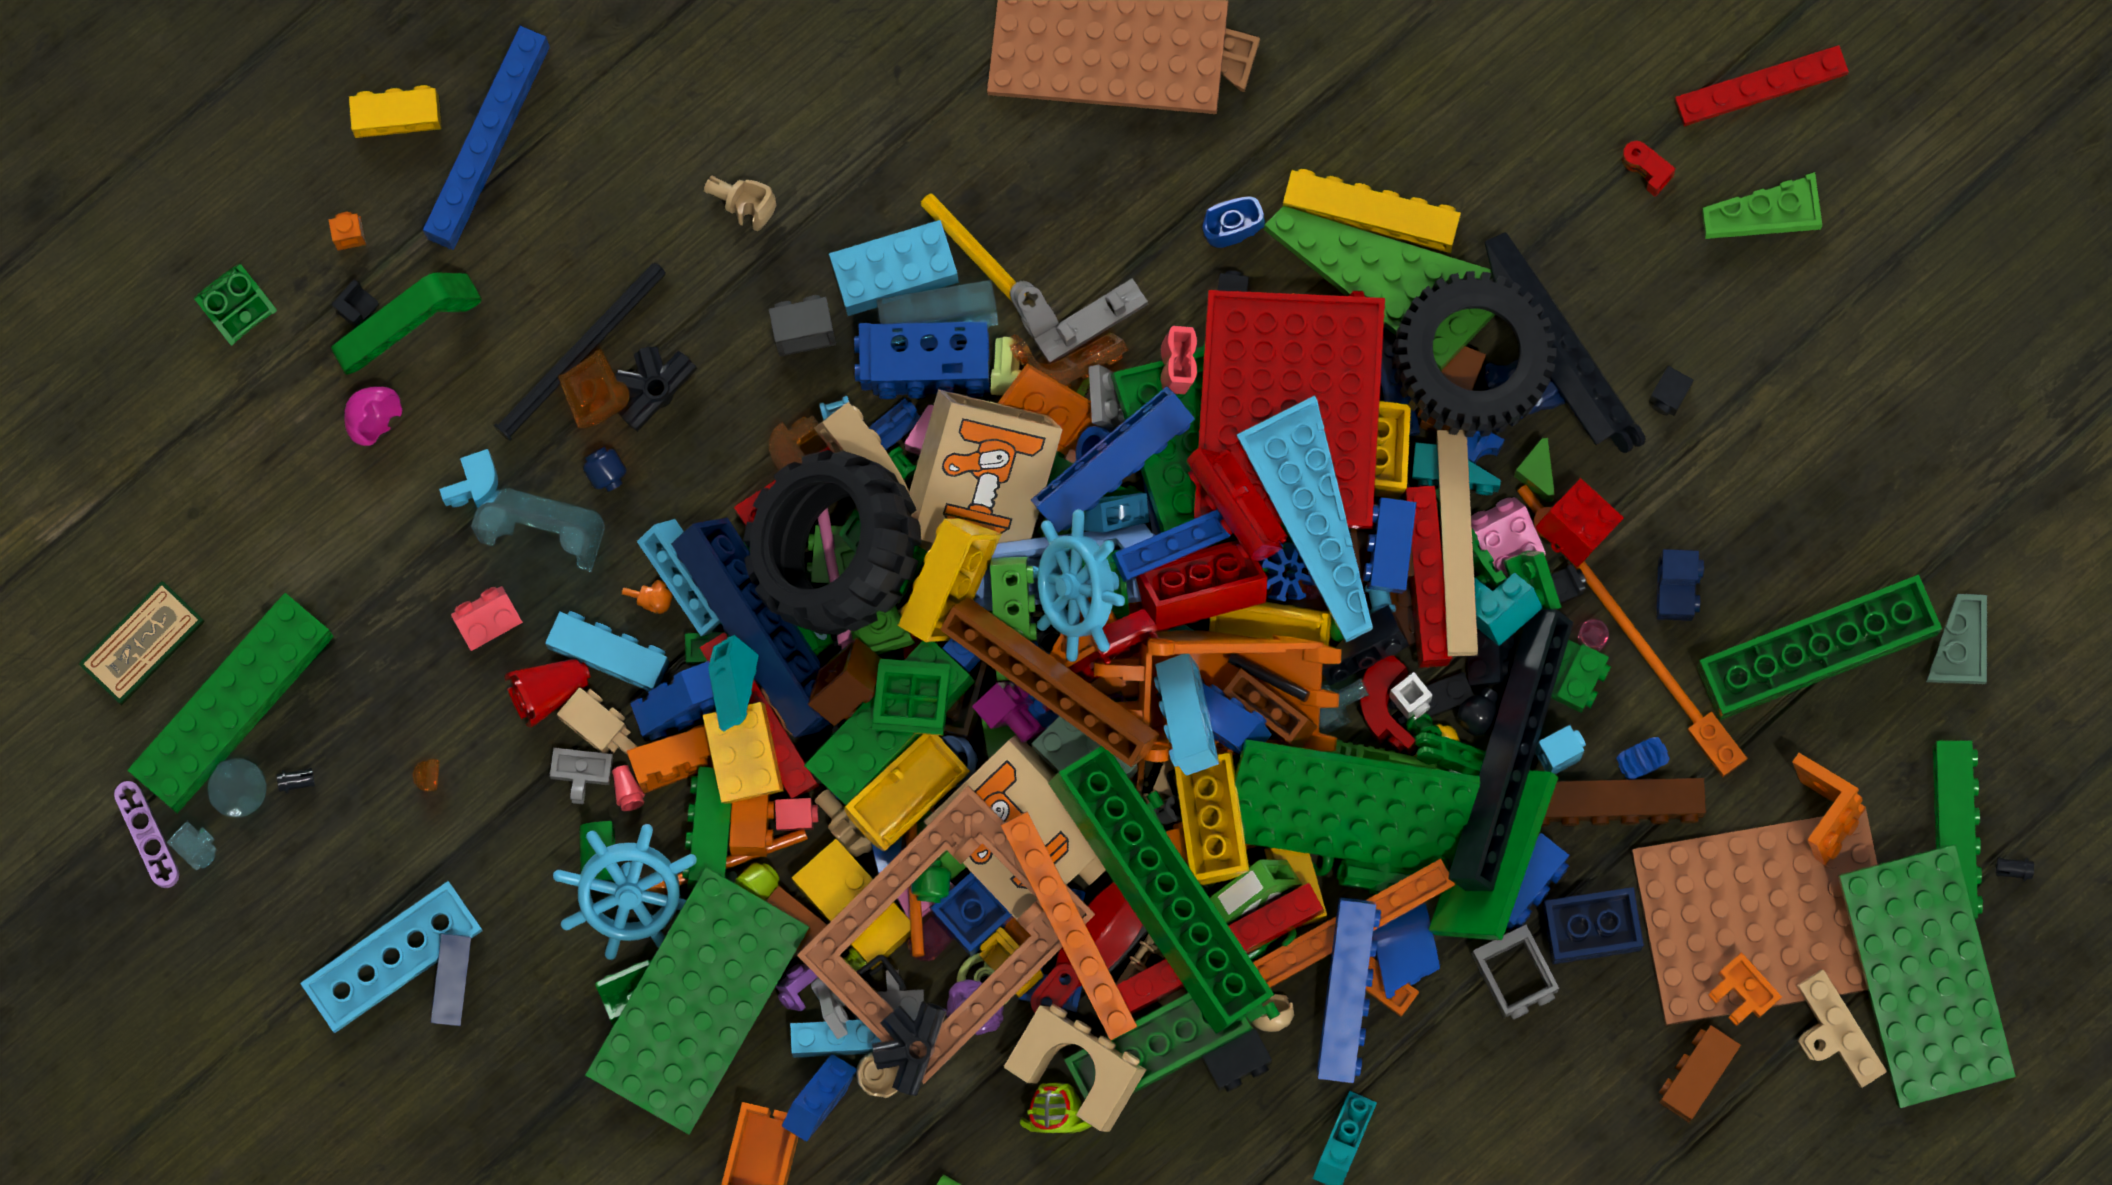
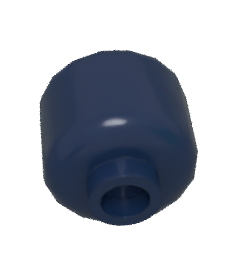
[583,446,627,492]

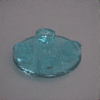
[208,759,266,818]

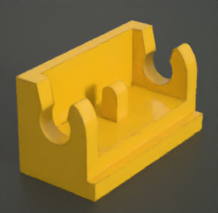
[979,926,1044,998]

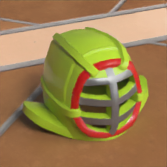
[1020,1082,1092,1133]

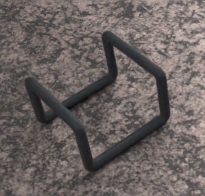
[845,955,907,1020]

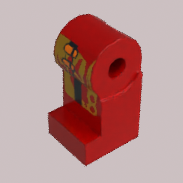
[1622,141,1676,197]

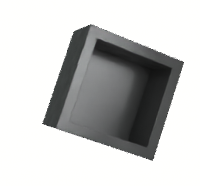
[769,295,836,357]

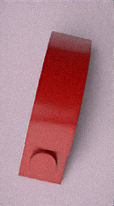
[1360,655,1418,755]

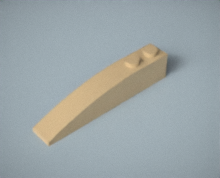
[814,402,909,493]

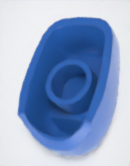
[1203,197,1265,248]

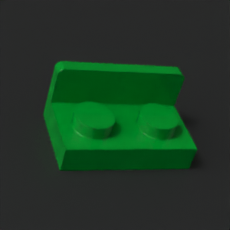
[1504,550,1561,610]

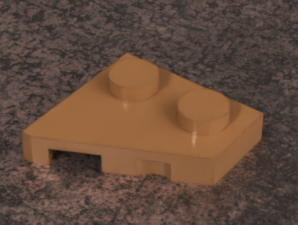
[1221,28,1260,92]

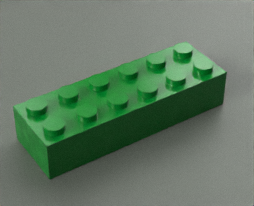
[804,641,975,805]
[1064,993,1254,1099]

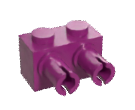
[972,681,1045,743]

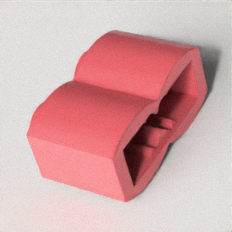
[1161,326,1197,394]

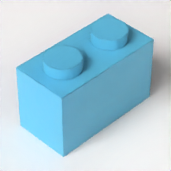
[1535,725,1586,774]

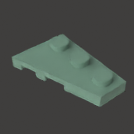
[1926,594,1987,684]

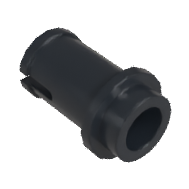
[277,768,315,794]
[1996,857,2034,881]

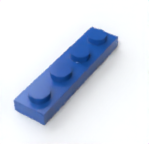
[1112,509,1231,582]

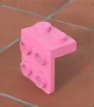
[1471,497,1546,577]

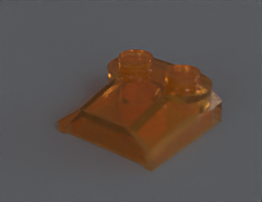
[558,350,629,428]

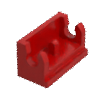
[1091,609,1159,665]

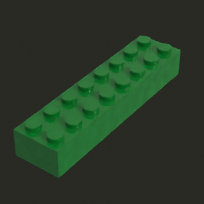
[1696,575,1942,721]
[127,593,334,814]

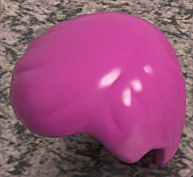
[344,387,402,446]

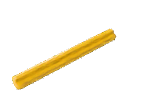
[921,193,1026,301]

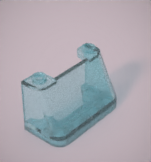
[471,488,604,572]

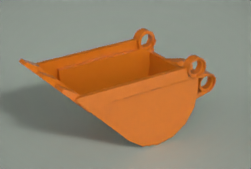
[1093,630,1341,762]

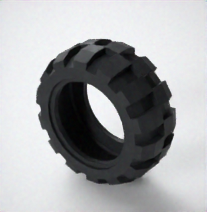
[744,450,921,635]

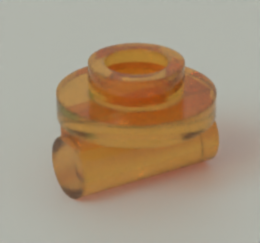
[413,759,440,791]

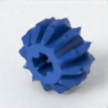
[1617,737,1670,780]

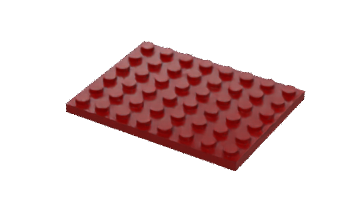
[1194,290,1385,529]

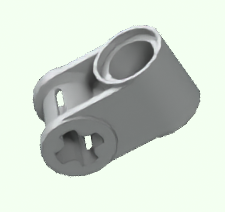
[1010,281,1059,339]

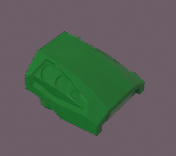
[193,263,277,346]

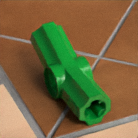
[1337,859,1419,895]

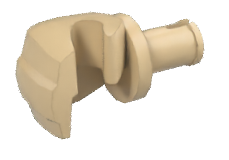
[704,175,776,231]
[815,789,873,857]

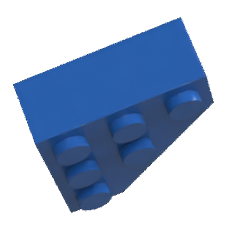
[630,661,716,742]

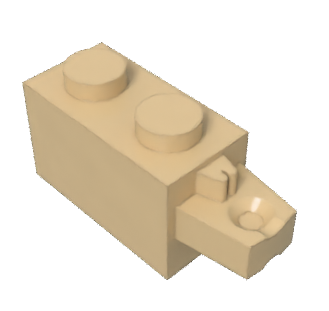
[557,687,637,755]

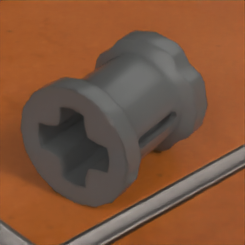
[1154,795,1182,829]

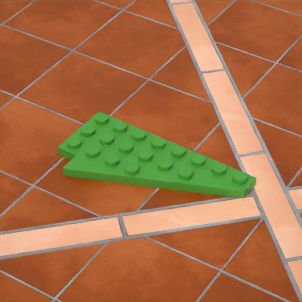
[1264,206,1495,371]

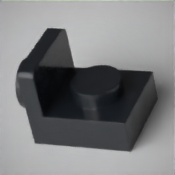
[1551,563,1587,604]

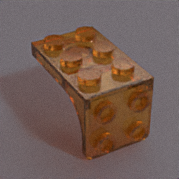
[1009,332,1128,388]

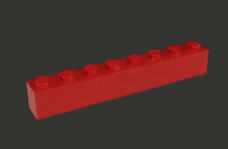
[1117,883,1324,1015]

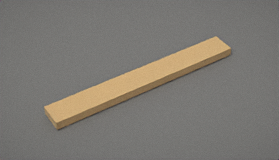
[1437,430,1478,656]

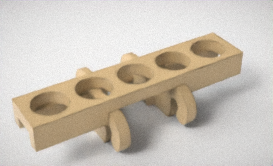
[1116,934,1164,985]

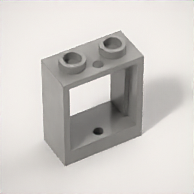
[1471,925,1559,1019]

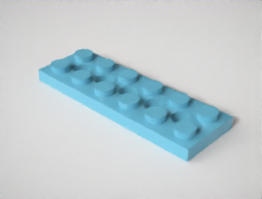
[300,881,483,1033]

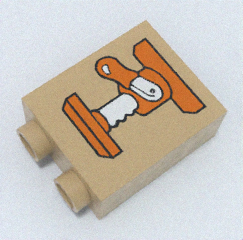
[909,389,1063,552]
[924,735,1106,920]

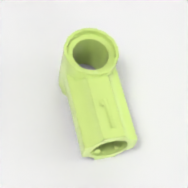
[991,337,1021,395]

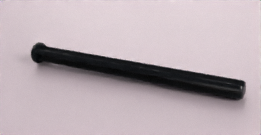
[493,263,666,441]

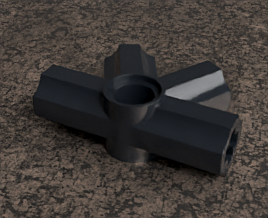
[612,346,697,432]
[872,1001,947,1096]

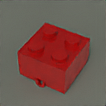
[1535,478,1624,567]

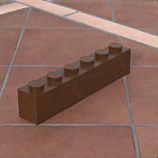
[1541,778,1706,827]

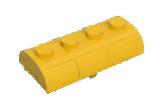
[1209,602,1331,646]
[844,734,970,851]

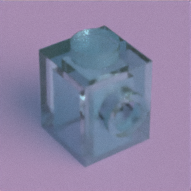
[167,821,217,871]

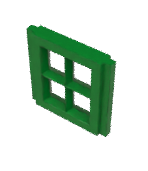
[872,659,951,736]

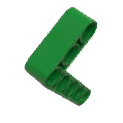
[331,272,482,375]

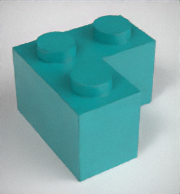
[1474,573,1543,646]

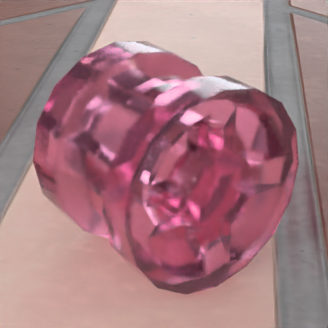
[1578,619,1609,651]

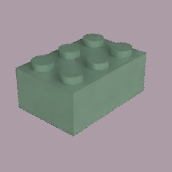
[1032,716,1138,779]

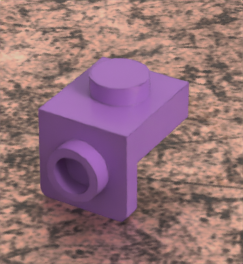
[775,964,818,1011]

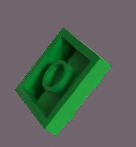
[1551,640,1611,713]

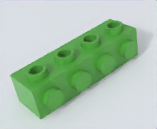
[990,557,1037,681]

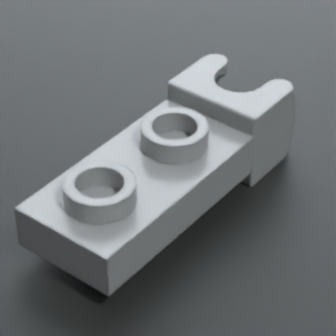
[811,977,849,1039]

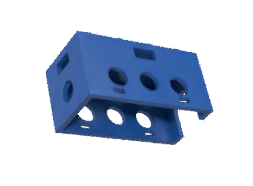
[870,321,990,399]

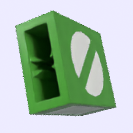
[1210,860,1302,925]

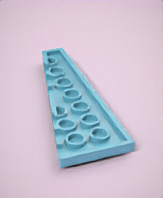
[1237,396,1373,643]

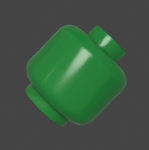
[911,860,951,903]

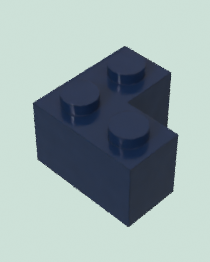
[1656,549,1704,621]

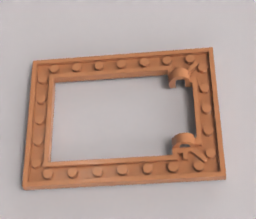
[797,785,1095,1084]

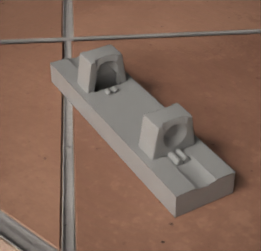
[1034,278,1148,365]

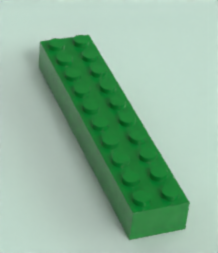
[1048,746,1274,1034]

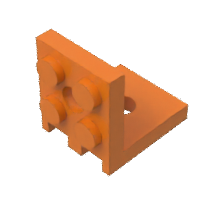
[1792,753,1866,866]

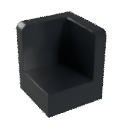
[331,279,379,328]

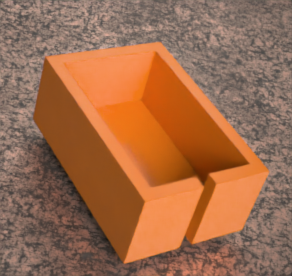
[721,1102,799,1185]

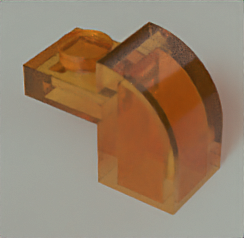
[769,416,819,471]

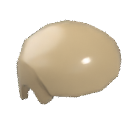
[1251,994,1294,1032]
[856,1052,899,1098]

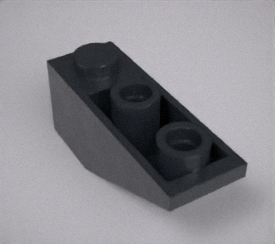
[1322,605,1410,685]

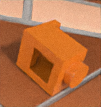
[328,212,366,250]

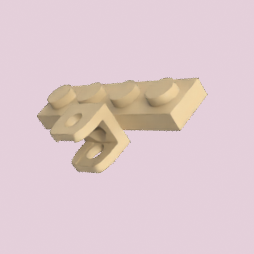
[1796,970,1887,1088]

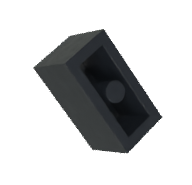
[1202,1029,1272,1092]

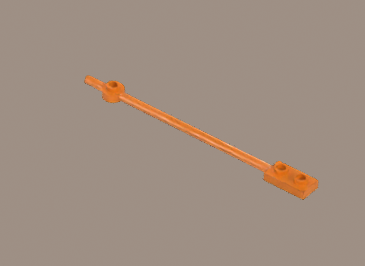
[1517,484,1748,777]

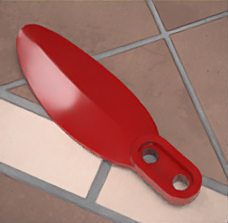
[1031,882,1143,1013]

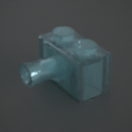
[1319,679,1369,734]

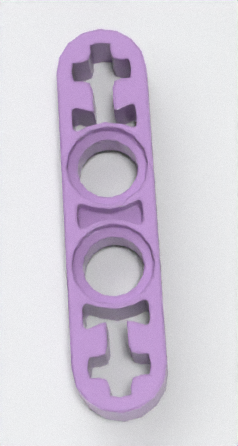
[114,781,179,888]

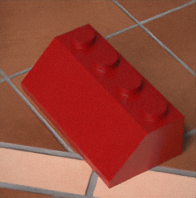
[1136,540,1267,632]

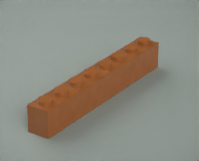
[940,597,1159,767]

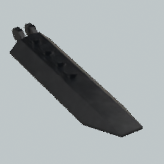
[1484,232,1646,453]

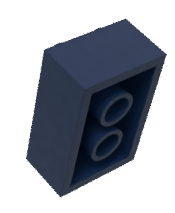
[1542,887,1644,964]

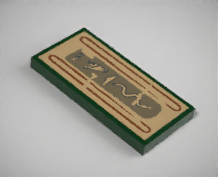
[79,581,205,706]

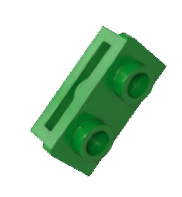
[595,960,650,1025]

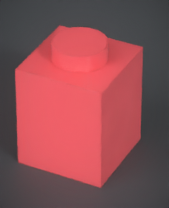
[775,798,819,831]

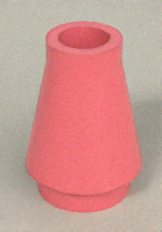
[612,765,645,811]

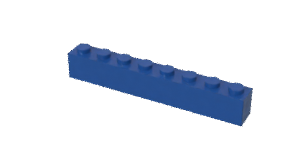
[423,26,550,250]

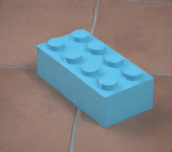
[829,220,959,316]

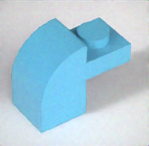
[439,449,498,508]

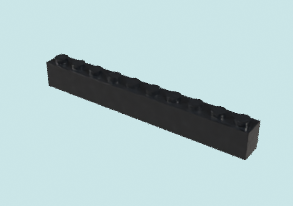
[1448,609,1574,891]

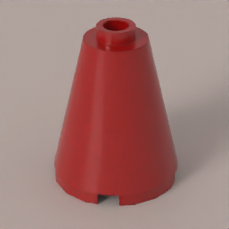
[505,659,591,727]

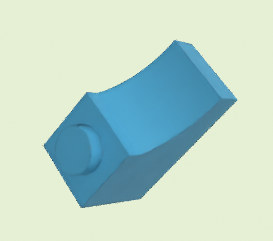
[1084,493,1149,532]

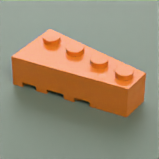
[627,724,714,794]

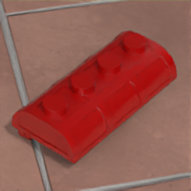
[1186,448,1288,561]

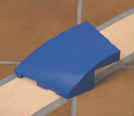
[1372,903,1440,999]

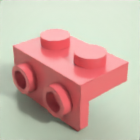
[451,586,523,651]

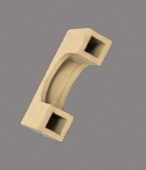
[1004,1004,1146,1132]

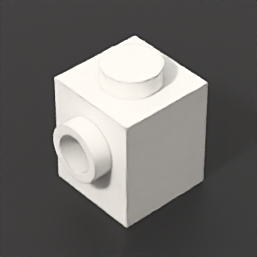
[1389,672,1432,719]

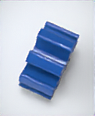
[1258,542,1315,601]

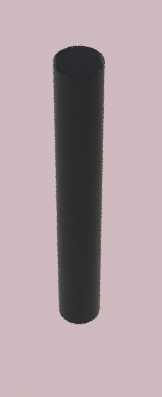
[1228,653,1310,702]

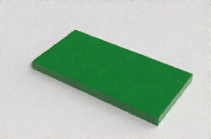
[1428,771,1558,940]

